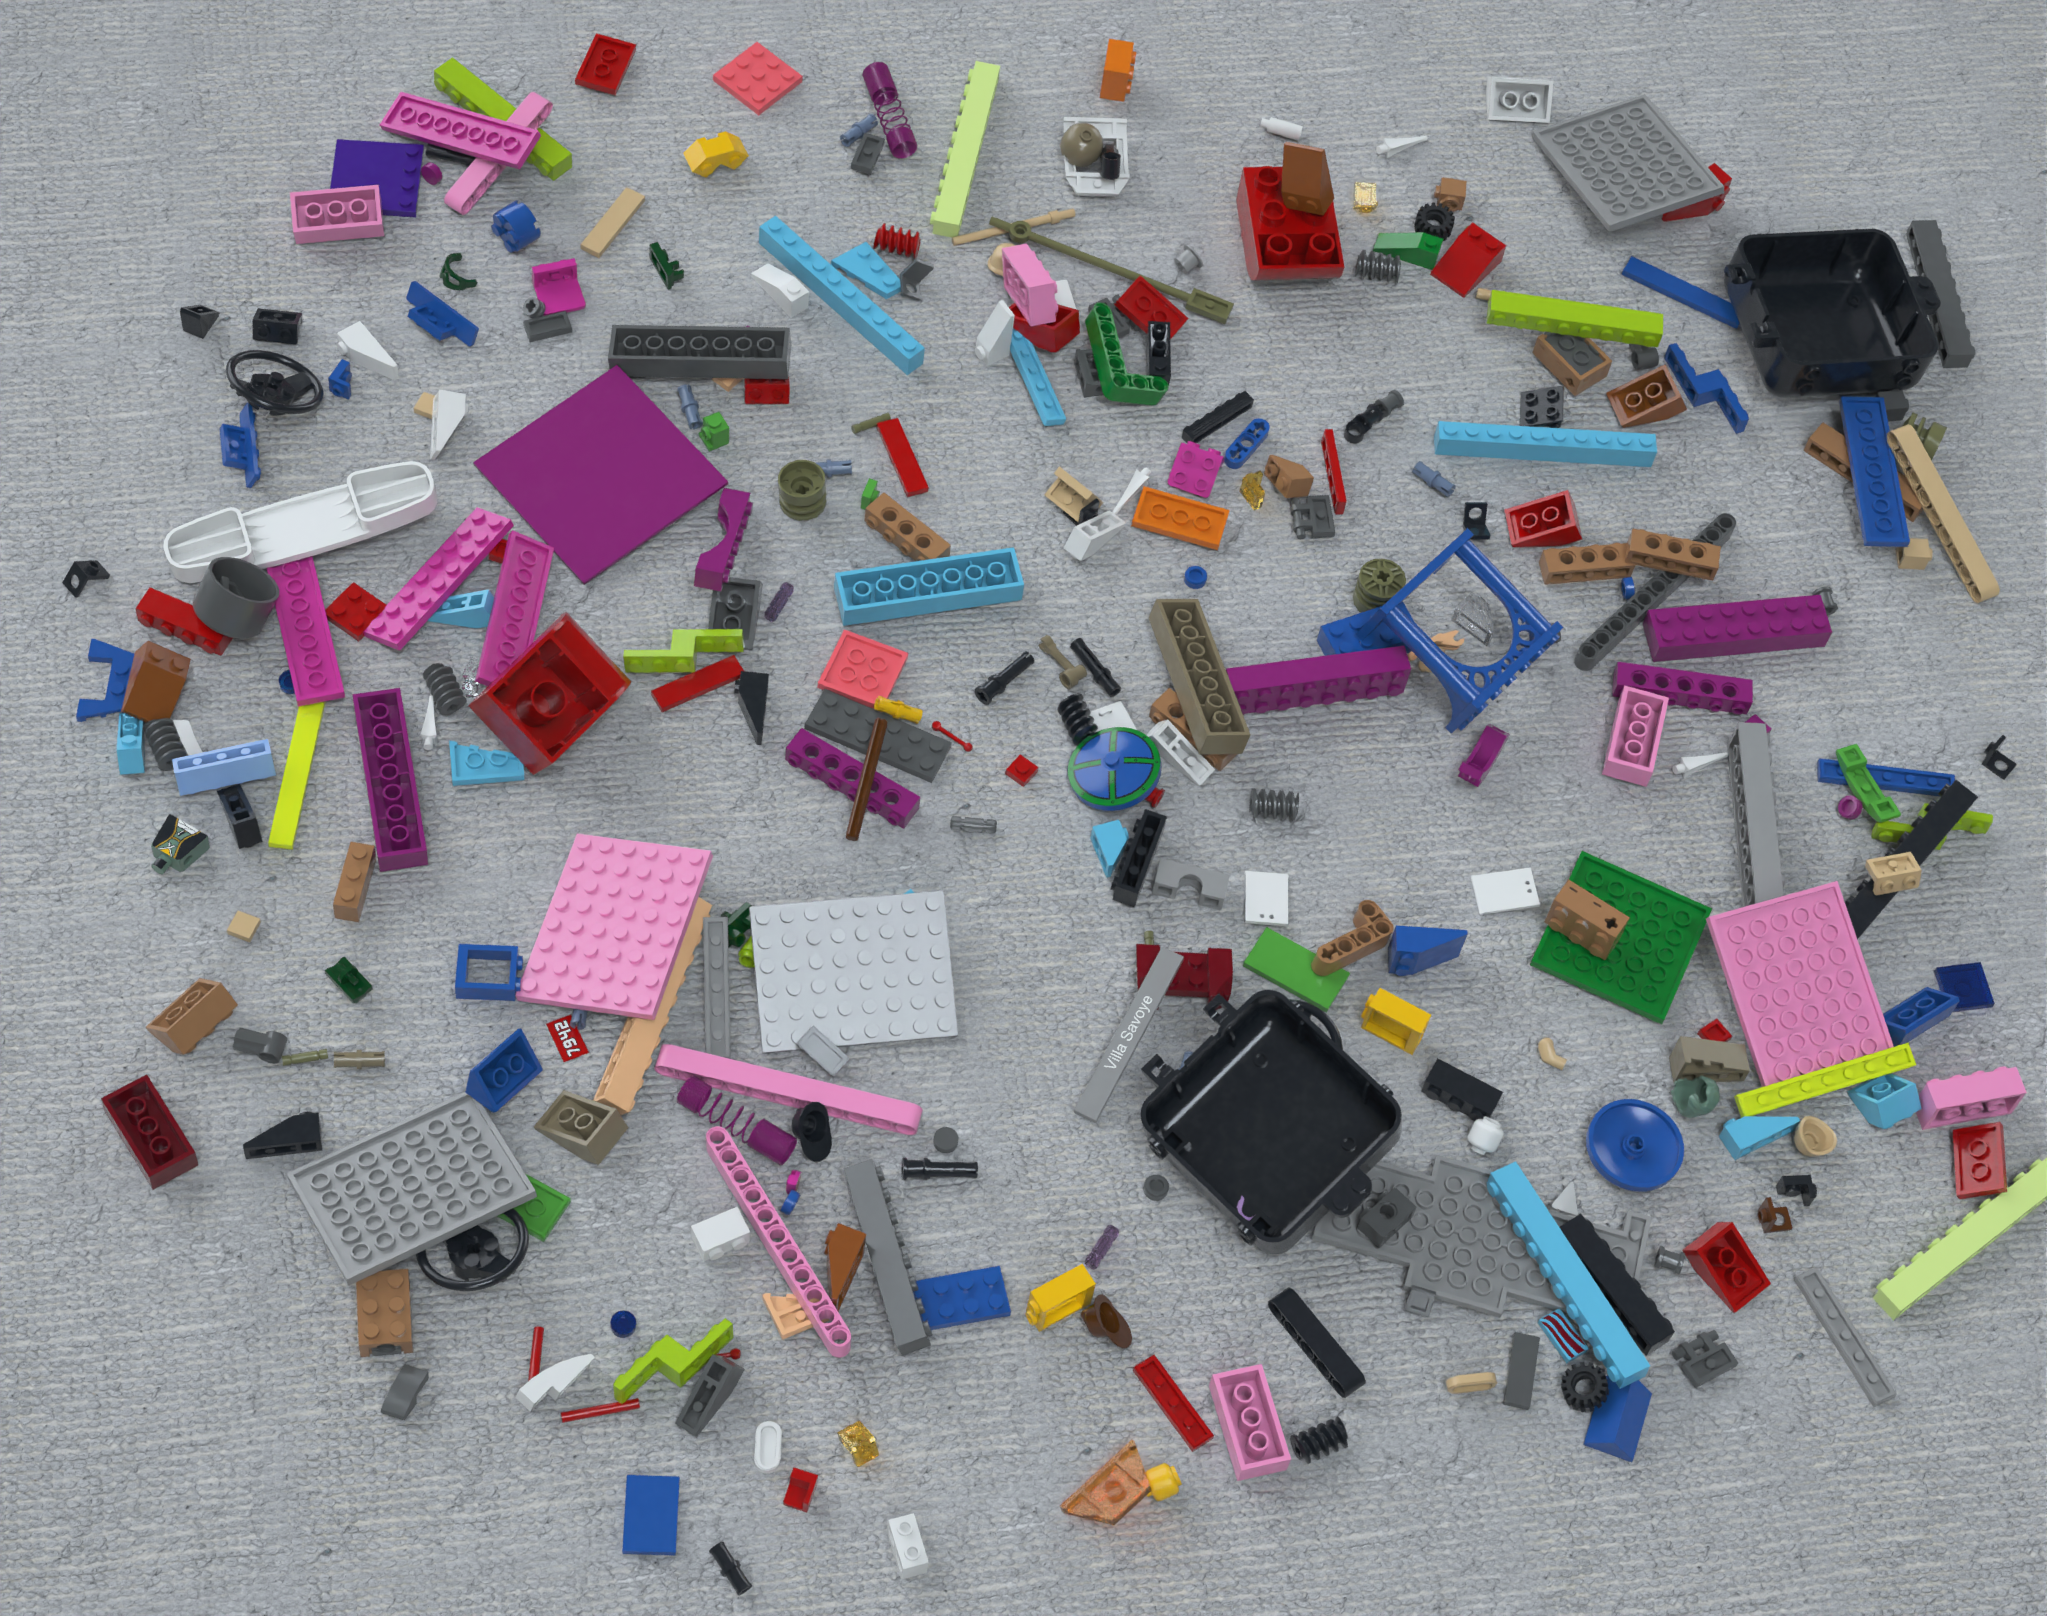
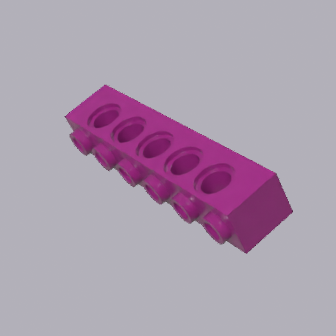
[1612,662,1753,715]
[785,728,920,829]

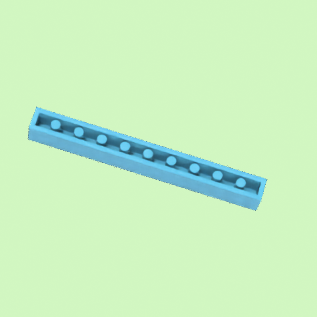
[759,216,925,375]
[1434,421,1657,467]
[1487,1161,1650,1389]

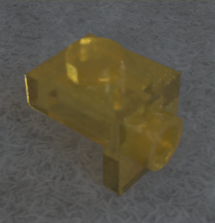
[1353,182,1378,213]
[837,1420,879,1467]

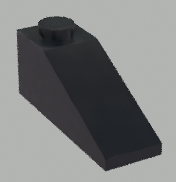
[734,671,769,745]
[217,784,263,849]
[243,1111,323,1159]

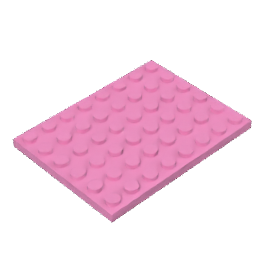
[515,834,713,1020]
[1706,881,1894,1087]

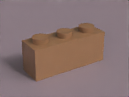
[333,842,376,922]

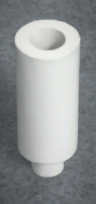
[1260,117,1303,141]

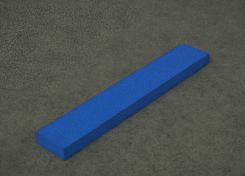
[1622,256,1740,329]
[1817,758,1955,797]

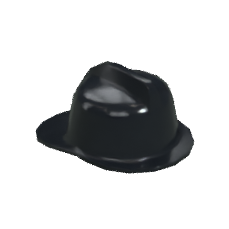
[791,1102,832,1162]

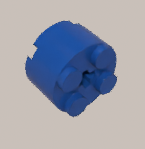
[491,200,541,253]

